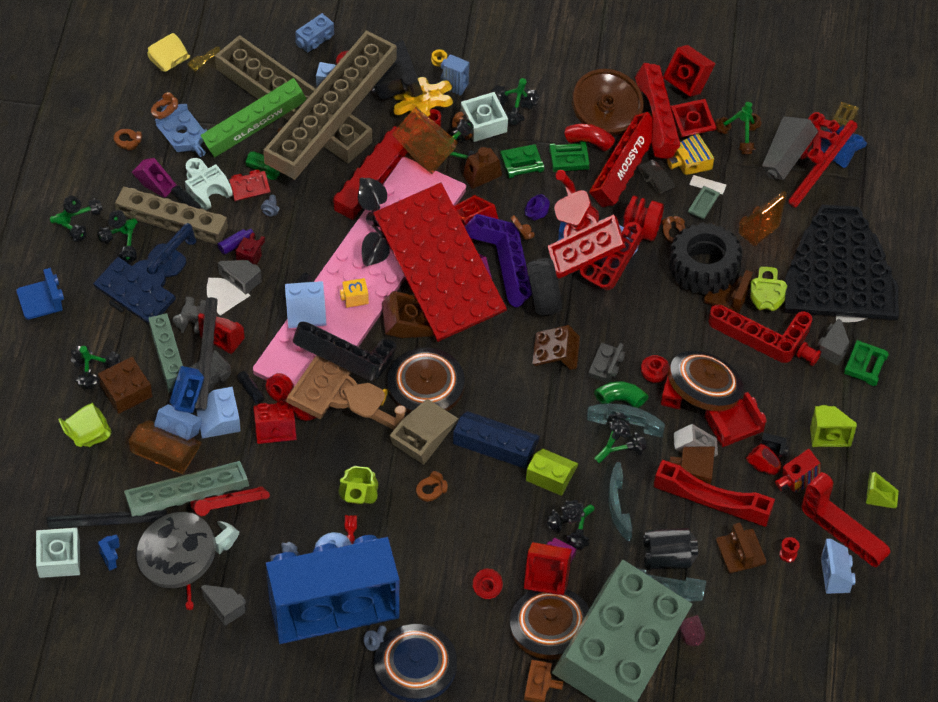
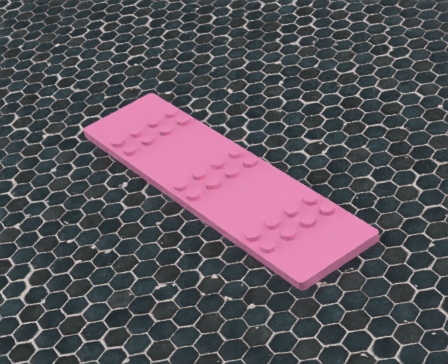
[253,157,466,387]

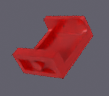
[705,392,766,447]

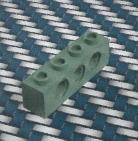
[149,313,183,392]

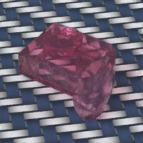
[680,615,706,646]

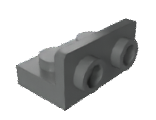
[588,343,625,383]

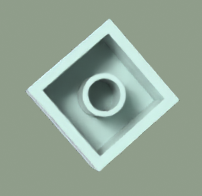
[461,92,508,142]
[36,528,80,578]

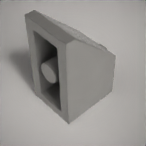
[674,424,718,457]

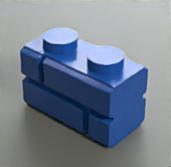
[169,366,204,413]

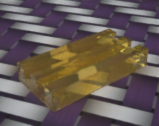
[833,102,859,127]

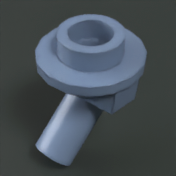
[261,195,280,217]
[270,542,299,561]
[364,626,387,651]

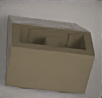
[390,399,459,465]

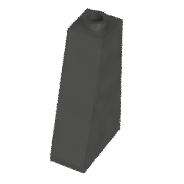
[762,116,818,180]

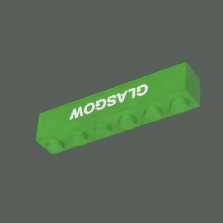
[200,78,307,158]

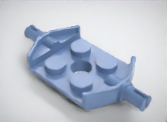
[155,98,207,157]

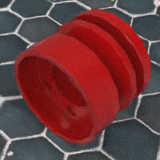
[623,196,664,241]

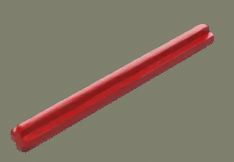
[788,120,858,207]

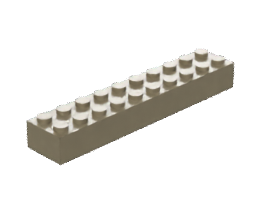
[264,30,397,179]
[215,35,372,164]

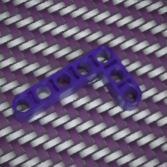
[464,214,532,307]

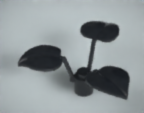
[358,178,390,266]

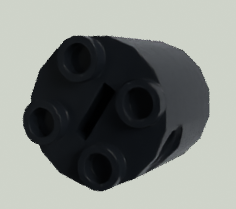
[643,528,698,570]

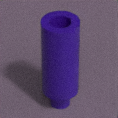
[217,229,254,255]

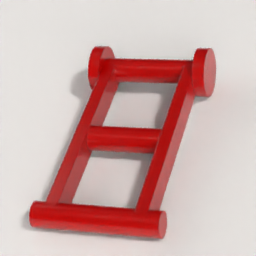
[190,486,270,516]

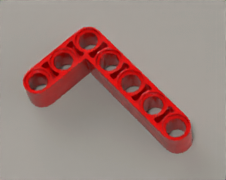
[709,305,812,363]
[802,472,891,567]

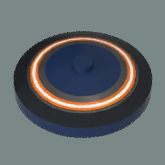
[374,624,457,702]

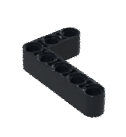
[293,322,397,381]

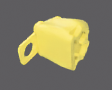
[147,33,190,72]

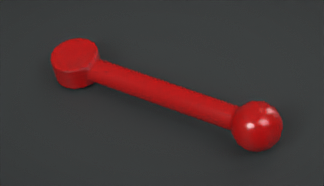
[185,584,194,610]

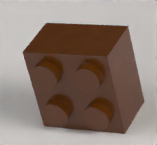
[98,357,153,414]

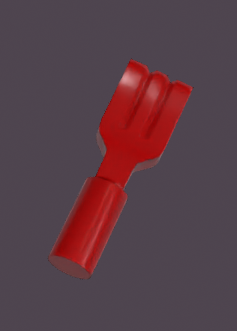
[344,515,357,544]

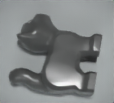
[173,296,206,333]

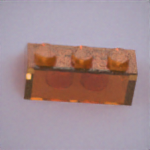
[129,420,202,474]

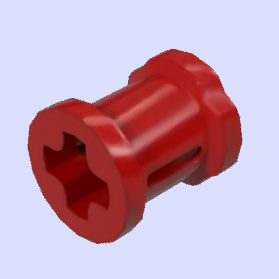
[796,342,822,366]
[779,537,800,563]

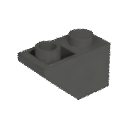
[817,319,849,366]

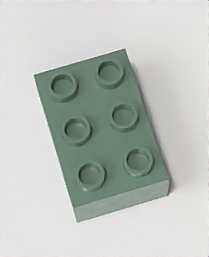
[552,560,693,702]

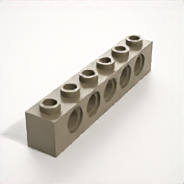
[115,186,228,244]

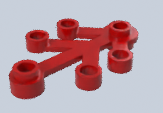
[800,112,840,164]

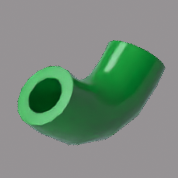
[594,381,649,409]

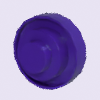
[525,194,550,220]

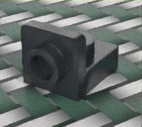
[761,433,789,462]

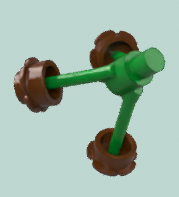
[715,102,762,154]

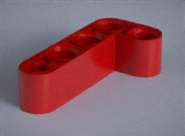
[580,222,644,290]

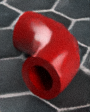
[565,123,615,151]

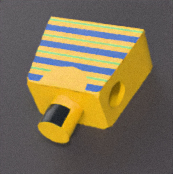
[667,134,714,175]

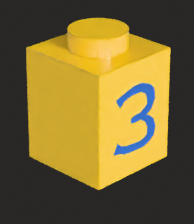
[339,278,369,308]

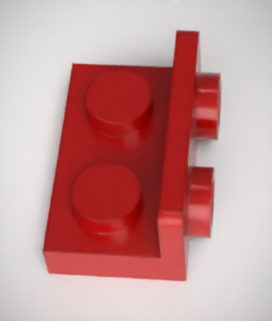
[229,170,271,202]

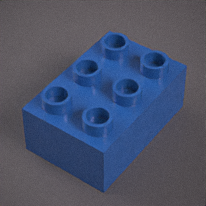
[266,535,399,644]

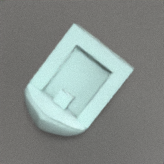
[215,521,239,554]

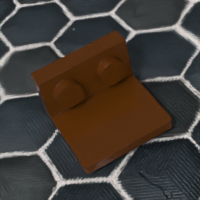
[704,270,753,313]
[532,325,580,370]

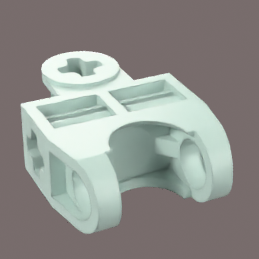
[185,158,233,210]

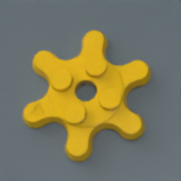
[393,77,453,119]

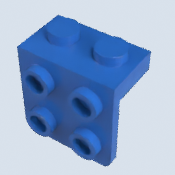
[821,125,867,168]
[17,268,64,320]

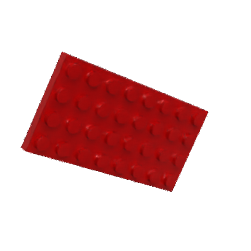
[373,182,507,342]

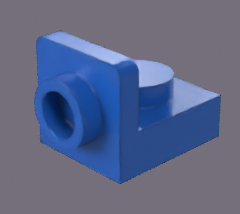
[98,535,120,571]

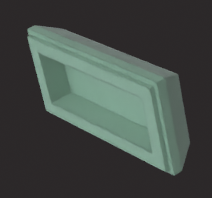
[688,186,720,220]

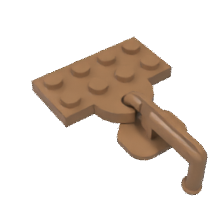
[286,355,406,430]

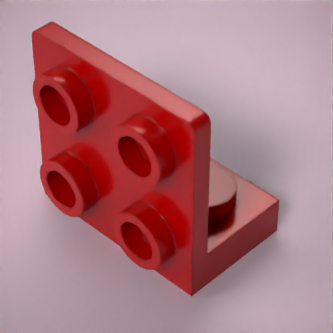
[253,401,297,444]

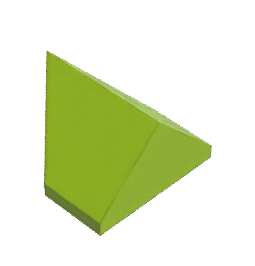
[866,471,899,508]

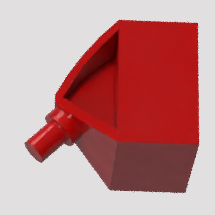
[663,45,715,97]

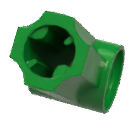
[246,151,281,180]

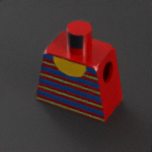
[775,449,821,493]

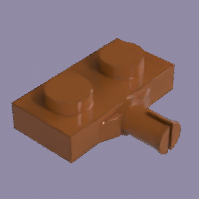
[524,660,563,702]

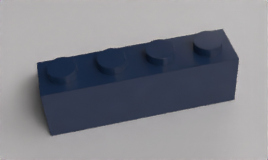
[453,411,540,469]

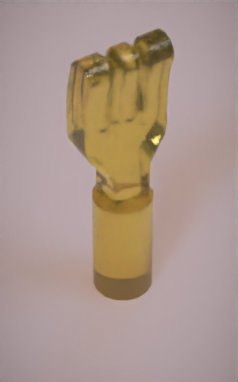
[188,46,221,72]

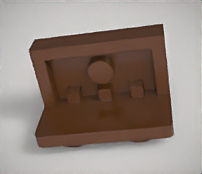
[716,523,766,574]

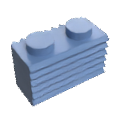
[440,54,470,95]
[154,404,202,441]

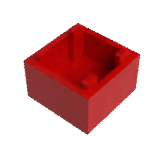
[524,542,572,596]

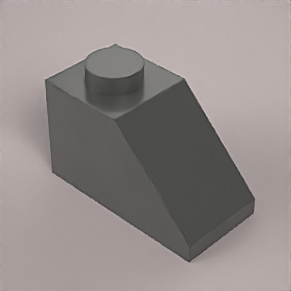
[218,260,262,295]
[201,585,246,626]

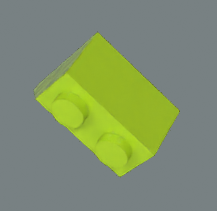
[810,405,857,447]
[526,449,578,496]

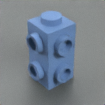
[295,13,334,53]

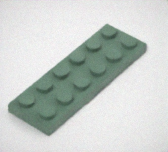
[124,461,249,516]

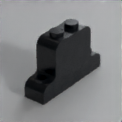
[372,40,423,99]

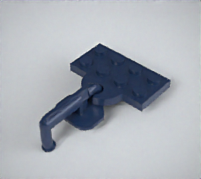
[93,223,196,325]

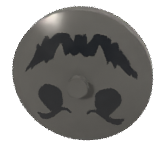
[137,512,216,588]

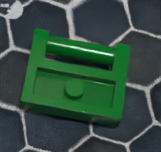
[549,141,590,172]
[500,144,544,179]
[844,340,889,386]

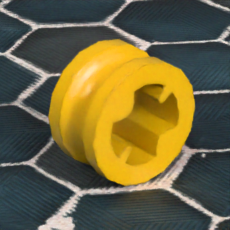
[431,49,447,67]

